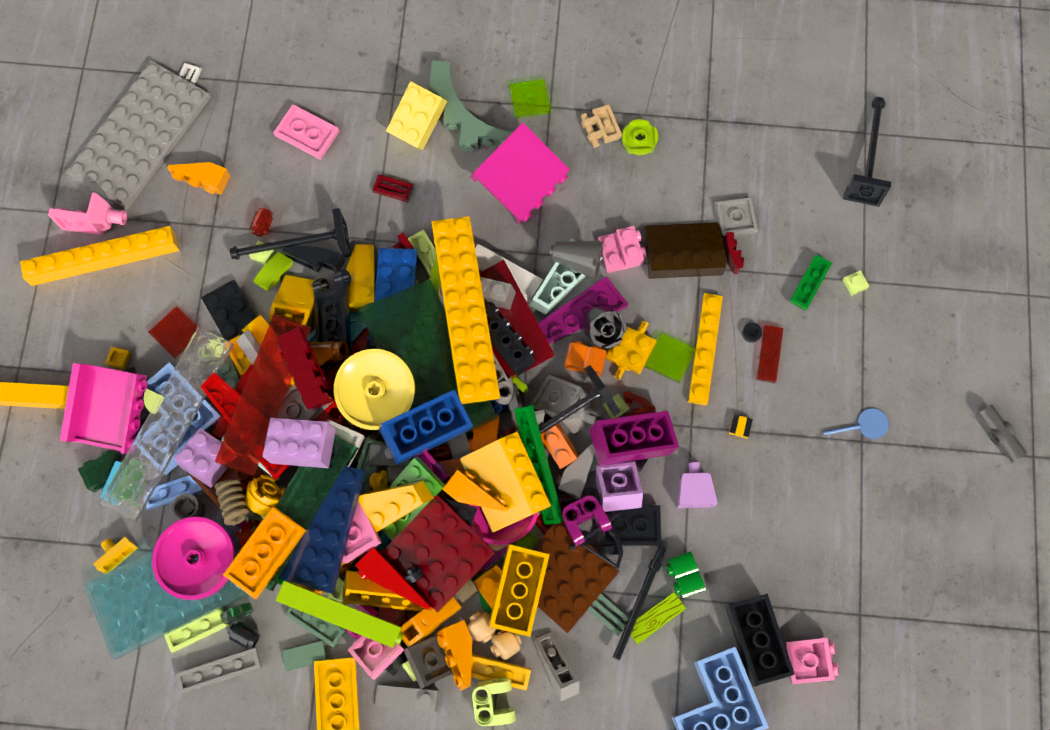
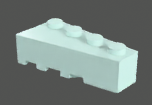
[530,238,603,315]

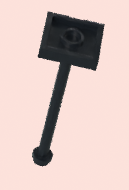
[843,97,891,207]
[230,208,351,260]
[520,365,621,443]

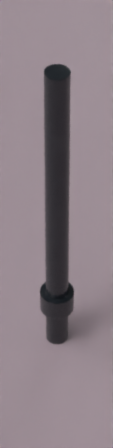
[612,546,666,661]

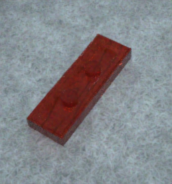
[756,325,783,384]

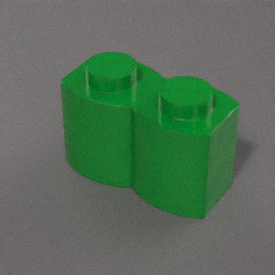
[665,551,706,599]

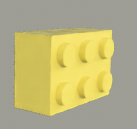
[386,81,448,150]

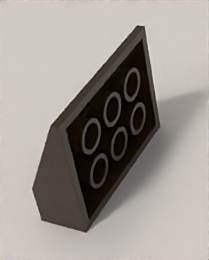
[644,222,726,279]

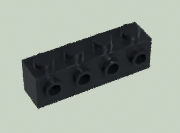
[484,300,535,377]

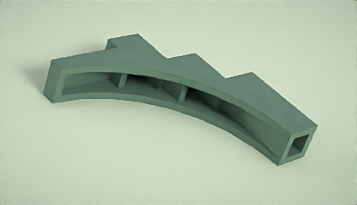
[428,60,513,151]

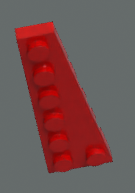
[200,372,290,480]

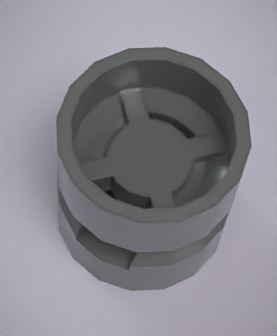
[172,493,205,519]

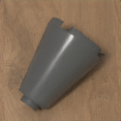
[549,241,604,279]

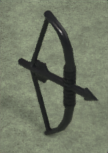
[562,499,624,570]

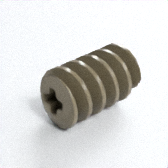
[214,480,249,525]

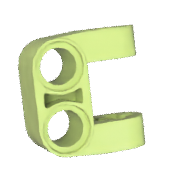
[472,677,516,726]

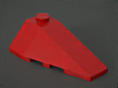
[355,547,434,610]

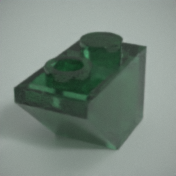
[78,450,122,492]

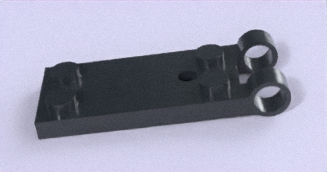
[312,269,352,368]

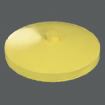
[334,349,415,430]

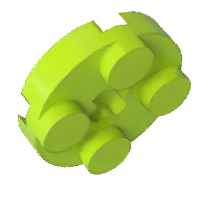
[622,119,658,155]

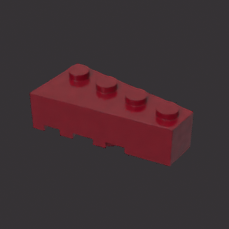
[276,327,335,411]

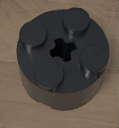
[583,305,627,349]

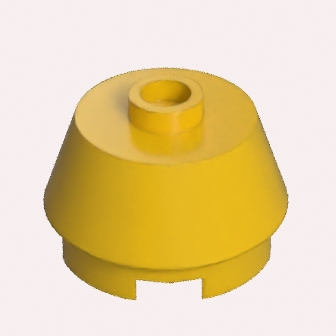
[245,475,286,516]

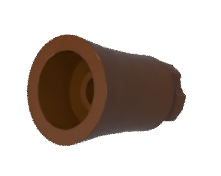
[308,340,349,366]

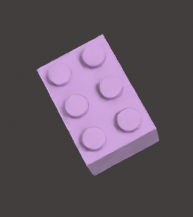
[262,418,336,468]

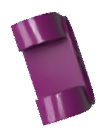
[563,496,612,546]

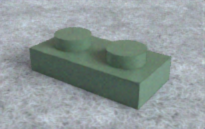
[212,357,240,390]

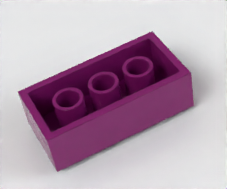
[589,411,679,466]

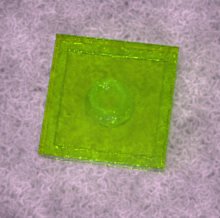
[510,79,551,119]

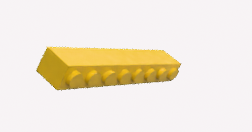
[20,226,179,286]

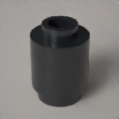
[228,621,260,649]

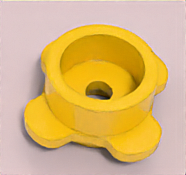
[369,470,388,491]

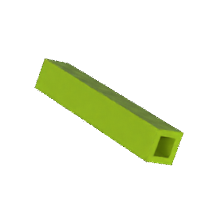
[275,581,404,648]

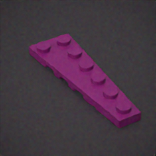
[538,276,629,345]

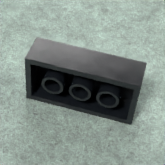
[725,593,795,687]

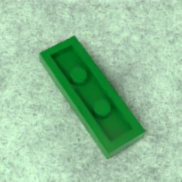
[789,254,832,311]

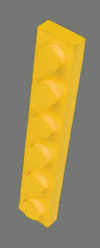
[688,293,723,406]

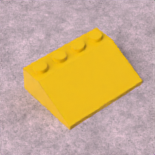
[460,432,551,533]

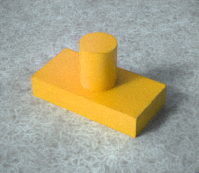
[93,536,138,575]

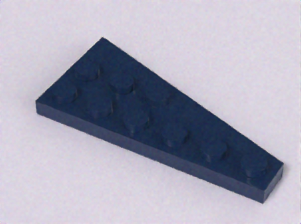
[279,466,366,594]

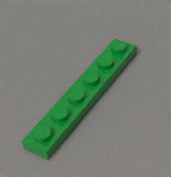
[514,405,563,524]

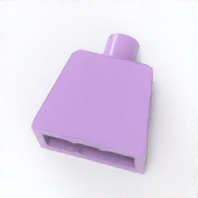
[677,462,717,508]

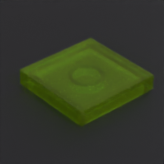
[645,333,696,384]

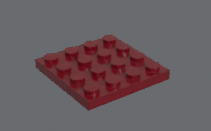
[380,494,496,613]

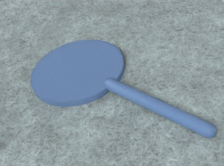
[823,408,889,439]

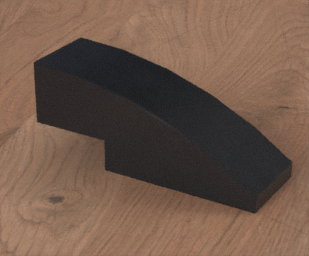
[282,246,345,273]

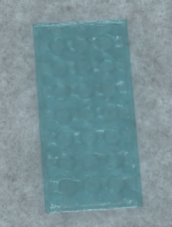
[84,517,249,660]

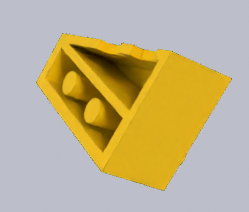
[358,480,434,532]

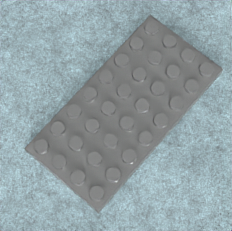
[66,61,211,211]

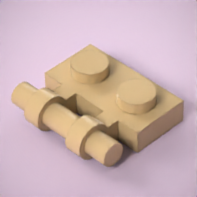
[580,104,622,148]

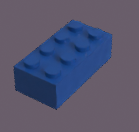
[373,248,418,326]
[379,390,473,465]

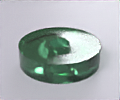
[220,602,254,624]

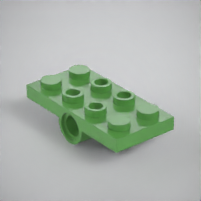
[382,456,446,541]

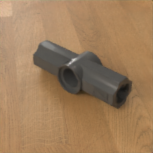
[977,405,1027,463]

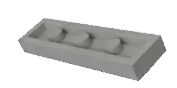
[175,648,262,694]

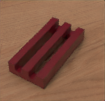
[372,174,413,203]

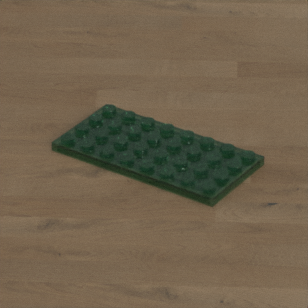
[359,279,498,446]

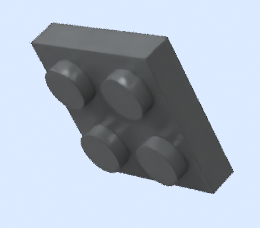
[404,635,453,689]

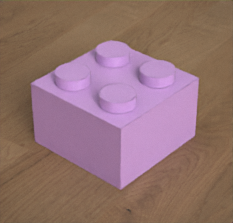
[174,428,236,488]
[595,462,643,512]

